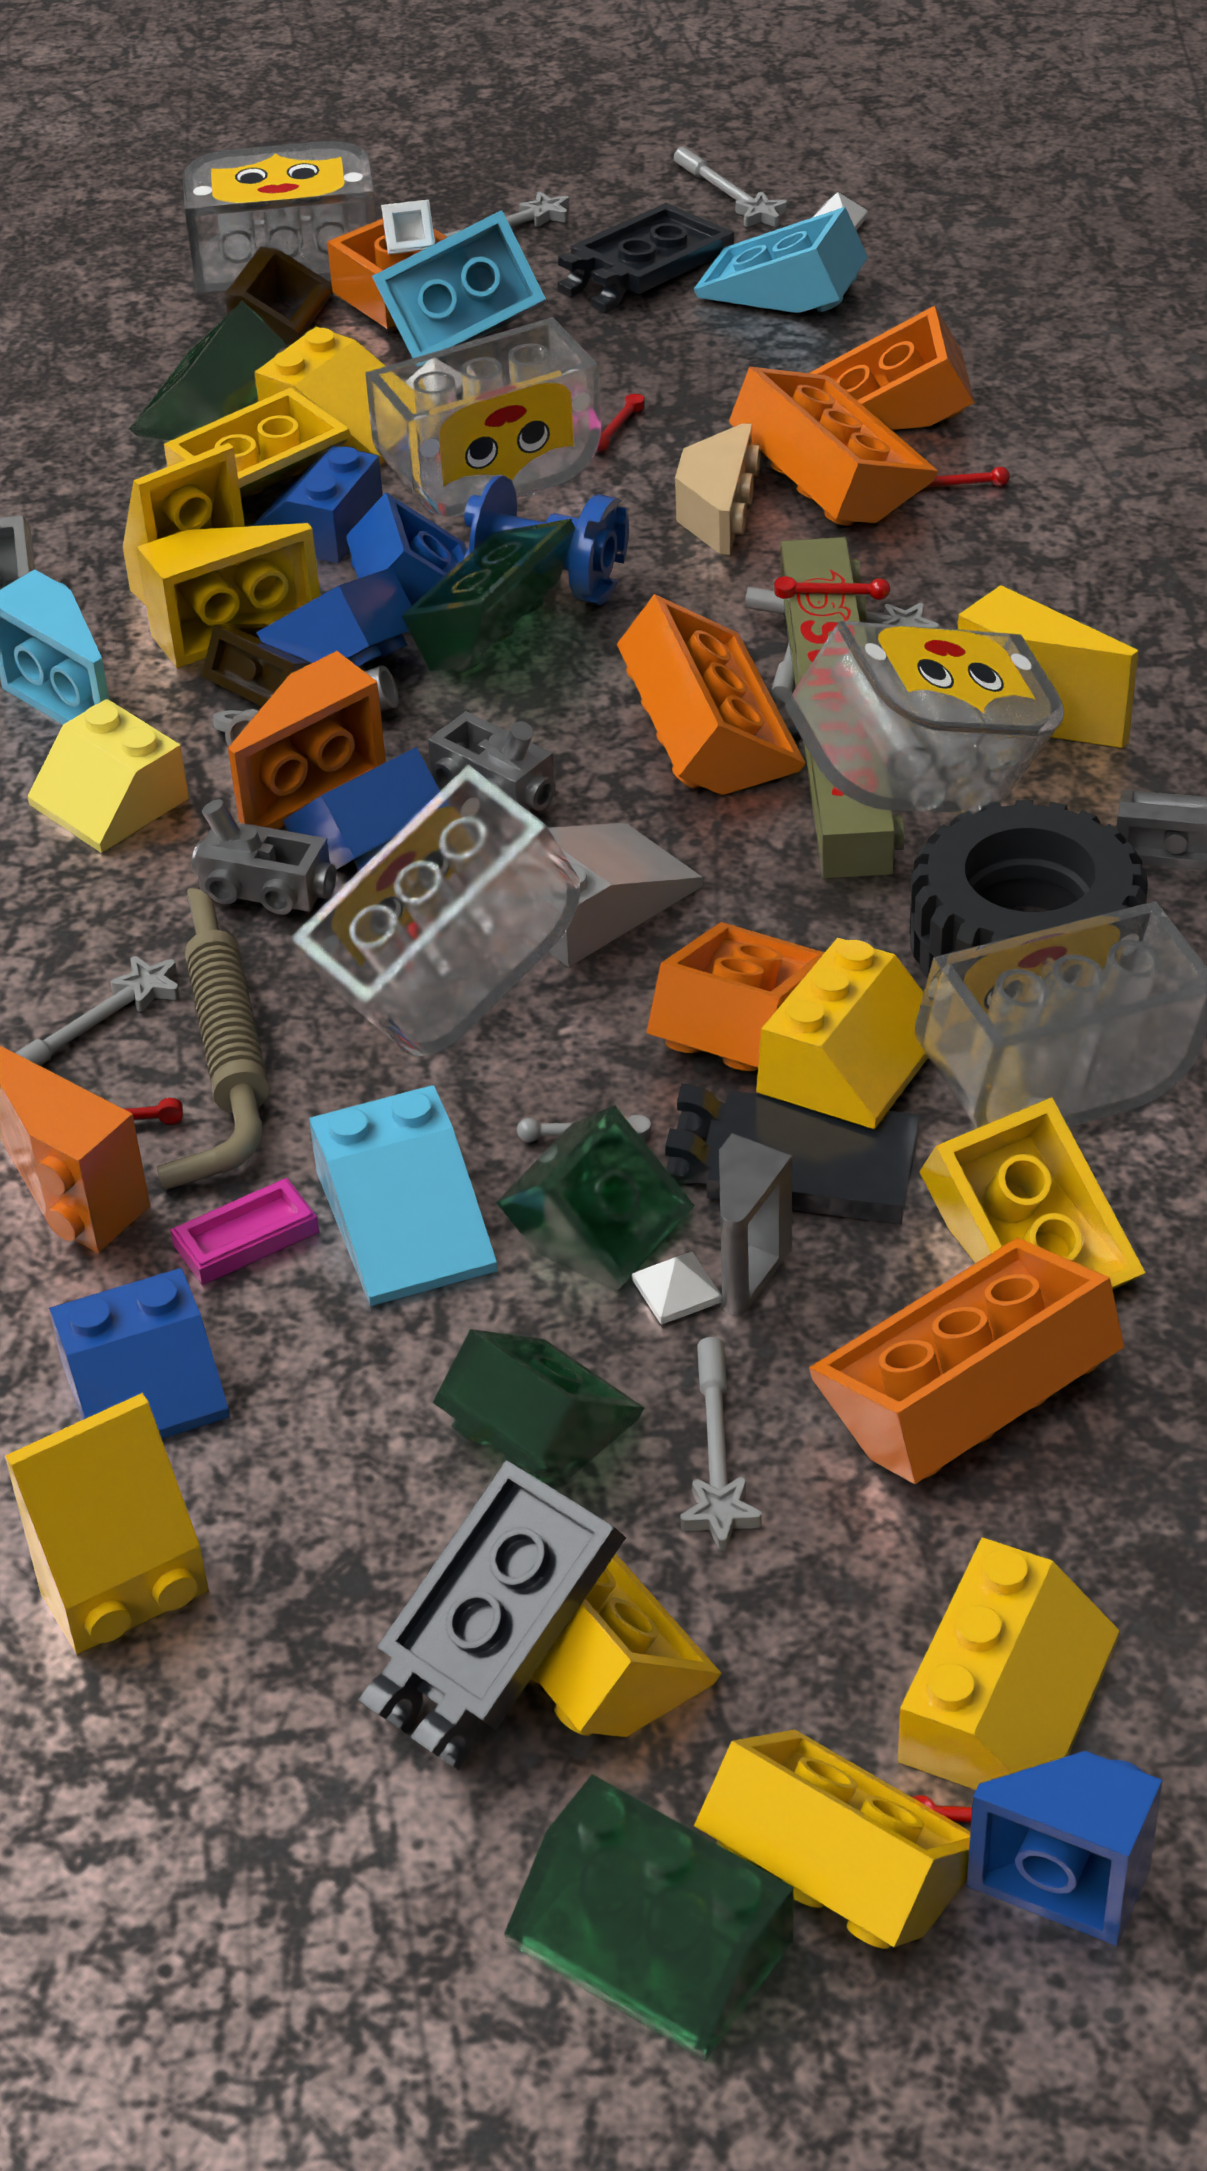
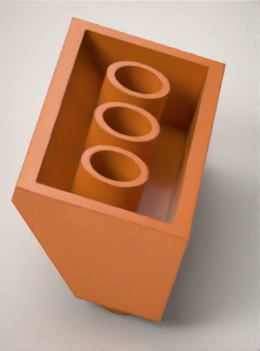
[729,367,938,526]
[617,594,806,795]
[809,1237,1125,1484]

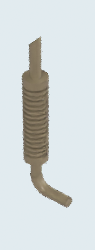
[157,888,270,1190]

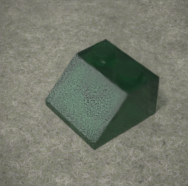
[496,1105,695,1290]
[432,1329,645,1480]

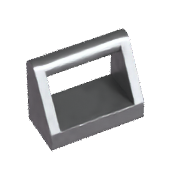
[1117,790,1207,870]
[719,1133,792,1315]

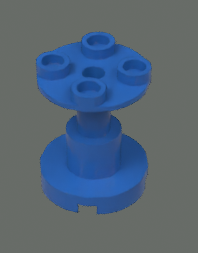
[464,475,629,605]

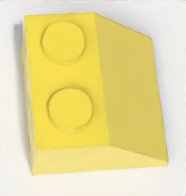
[28,699,189,853]

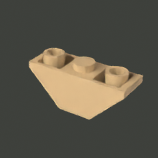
[675,423,761,555]

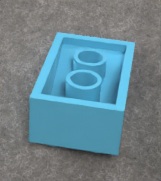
[694,207,868,313]
[372,210,546,366]
[0,569,109,725]
[309,1085,498,1307]

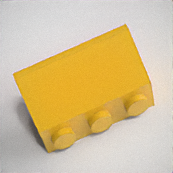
[164,387,350,499]
[756,937,947,1129]
[898,1537,1120,1790]
[530,1554,722,1737]
[694,1729,970,1949]

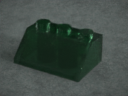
[129,301,285,441]
[402,519,576,673]
[504,1774,794,2061]

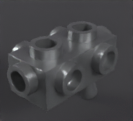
[428,711,556,818]
[192,799,337,914]

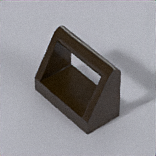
[224,246,333,345]
[201,624,311,707]

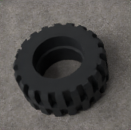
[910,800,1148,1021]

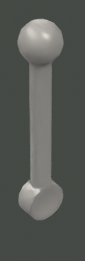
[516,1115,651,1143]

